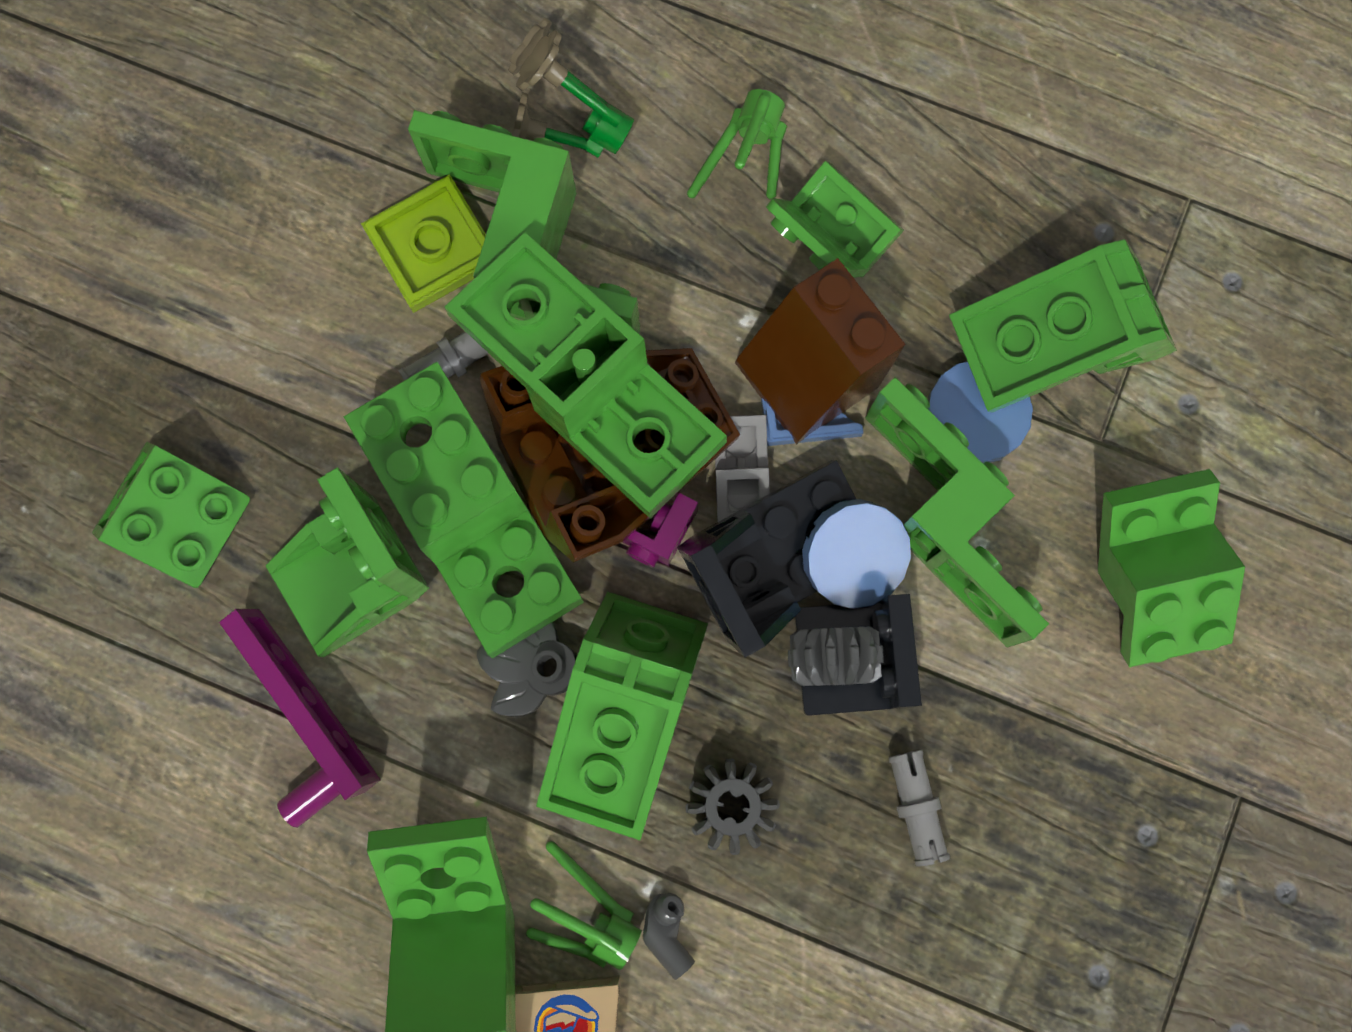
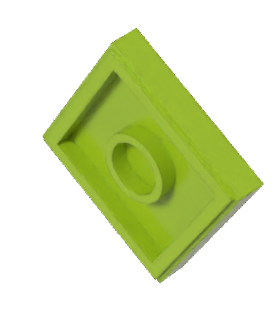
[361,174,486,313]

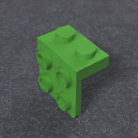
[766,161,904,278]

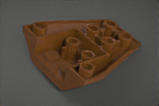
[480,348,740,563]

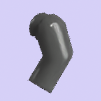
[642,893,695,980]

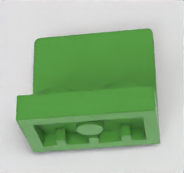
[92,442,250,588]

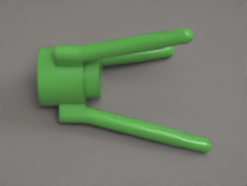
[687,89,787,199]
[526,841,642,971]

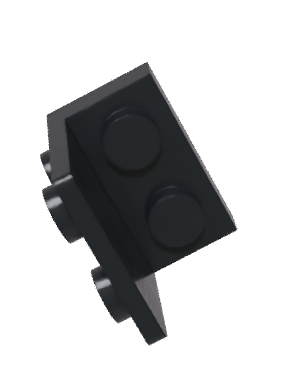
[794,594,922,716]

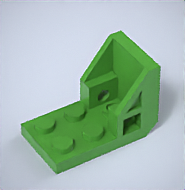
[949,239,1177,413]
[266,467,429,658]
[536,592,708,840]

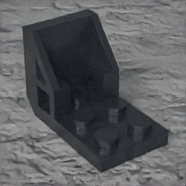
[677,460,856,658]

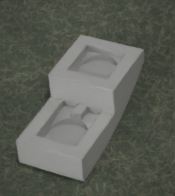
[715,415,770,522]

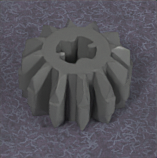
[788,627,884,686]
[685,759,780,855]

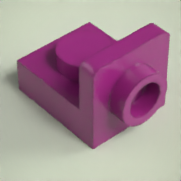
[623,493,698,568]

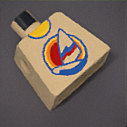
[515,976,621,1032]

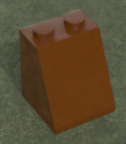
[735,258,906,445]

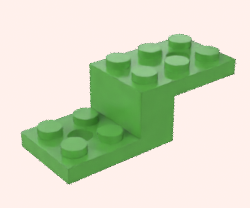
[444,232,727,519]
[343,362,584,659]
[865,377,1049,648]

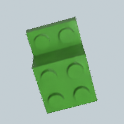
[1098,469,1245,667]

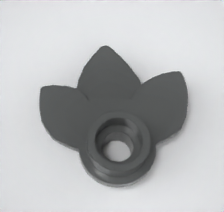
[477,622,577,717]

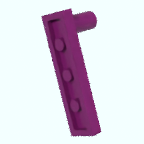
[219,609,381,828]

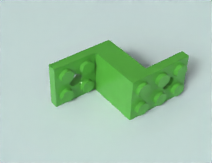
[408,110,640,334]
[367,816,516,1032]

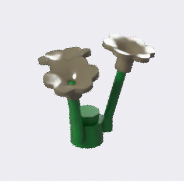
[508,18,634,158]

